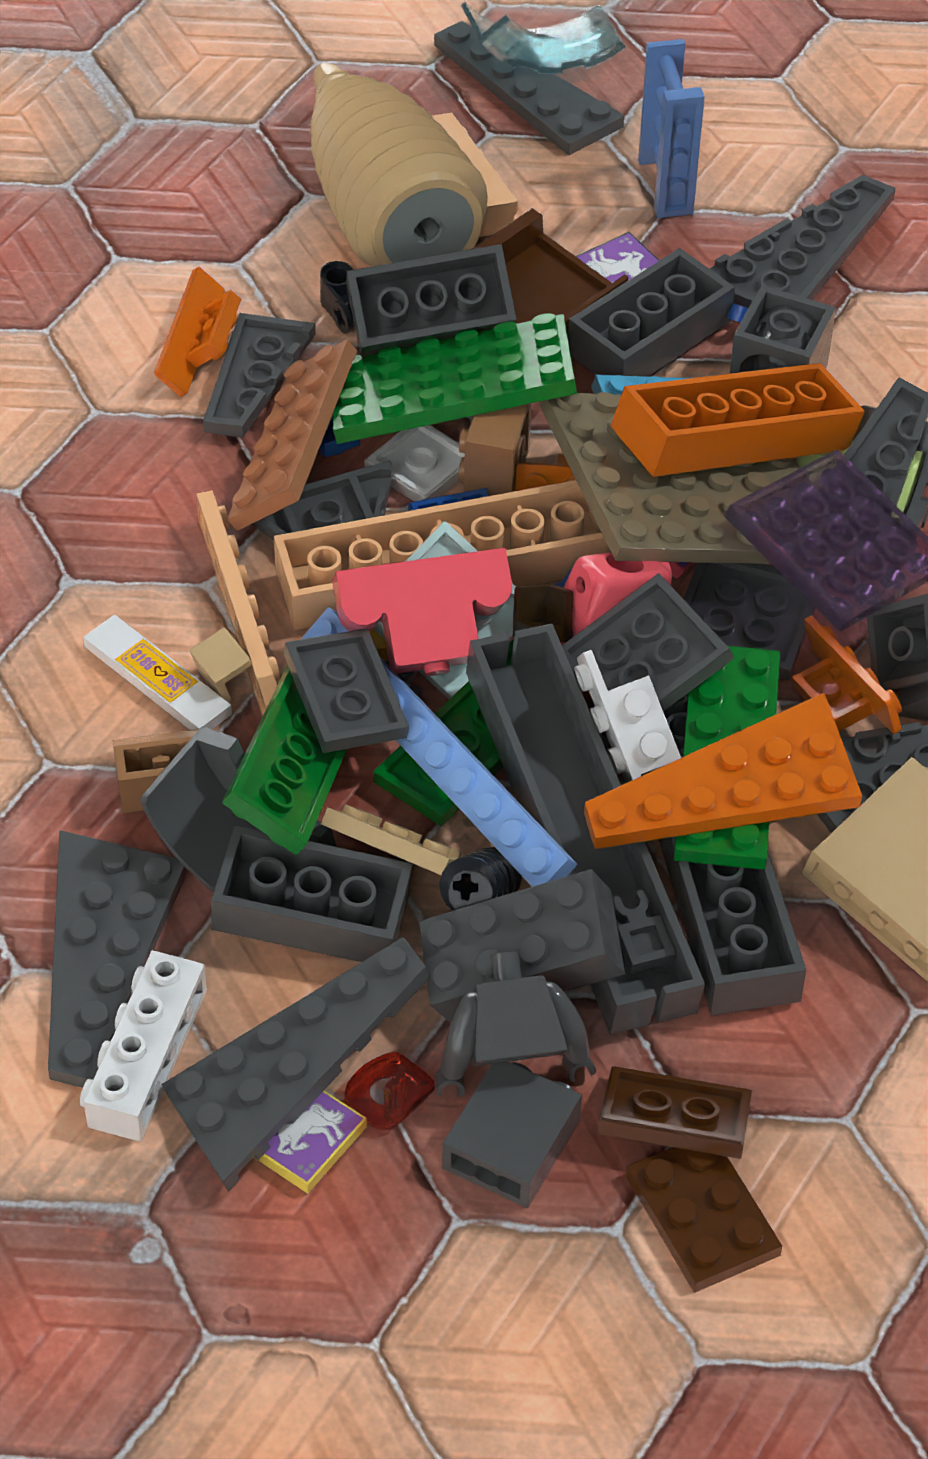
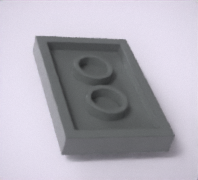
[283,628,409,753]

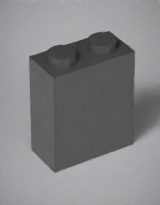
[442,1062,582,1208]

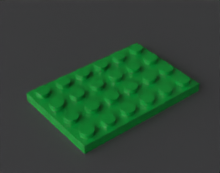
[333,313,577,444]

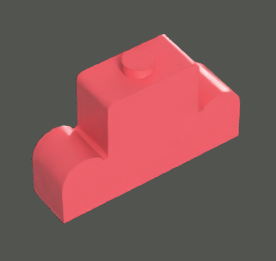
[332,547,512,676]

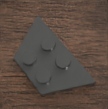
[252,460,393,541]

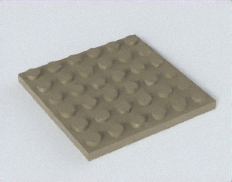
[539,392,848,565]

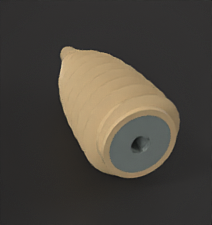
[311,63,488,267]

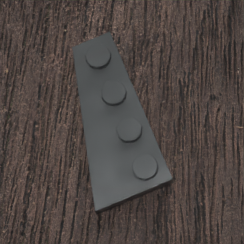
[814,377,928,544]

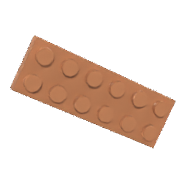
[227,339,357,531]

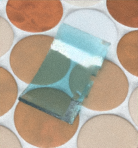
[461,2,626,74]

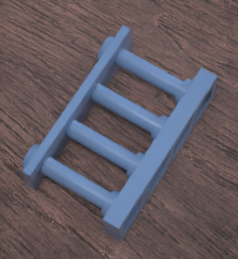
[638,39,705,218]

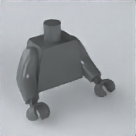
[435,951,596,1097]

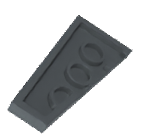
[203,313,316,438]

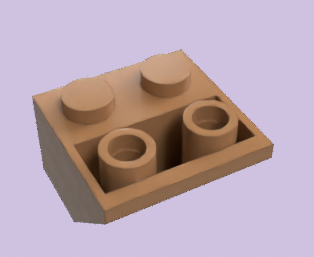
[112,729,199,814]

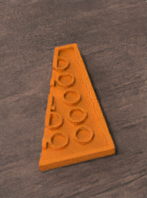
[584,693,862,849]

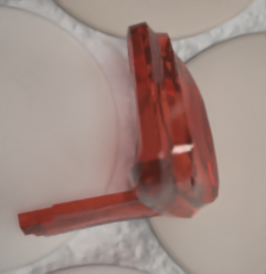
[343,1051,435,1130]

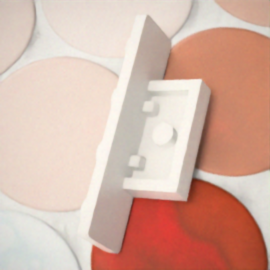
[574,650,681,783]

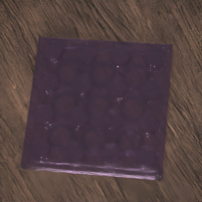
[724,449,928,632]

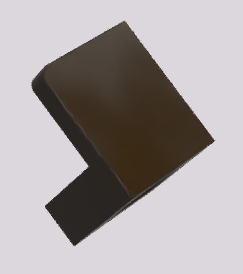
[512,584,573,642]

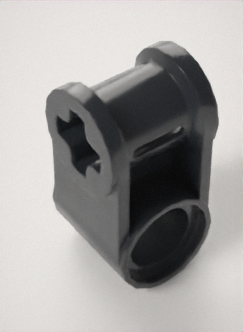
[320,261,355,334]

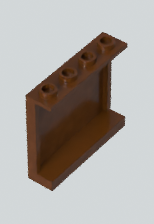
[473,208,629,335]

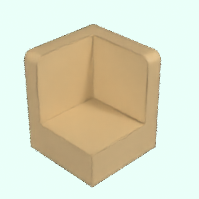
[189,627,252,702]

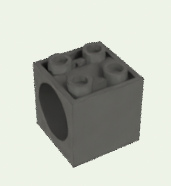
[730,285,836,374]

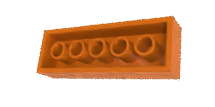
[610,363,865,477]

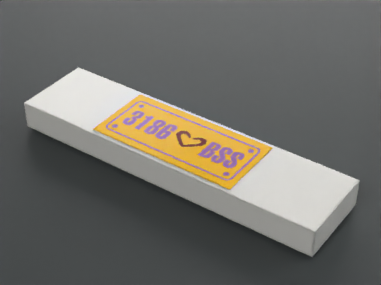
[83,614,232,730]

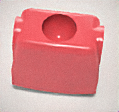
[560,552,672,645]

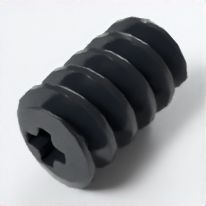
[439,847,522,911]

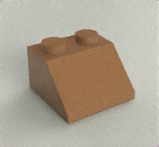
[458,403,531,496]

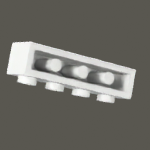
[80,950,207,1142]

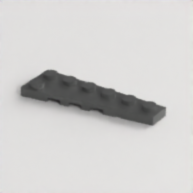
[434,21,624,156]

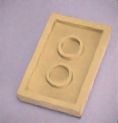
[321,804,462,875]

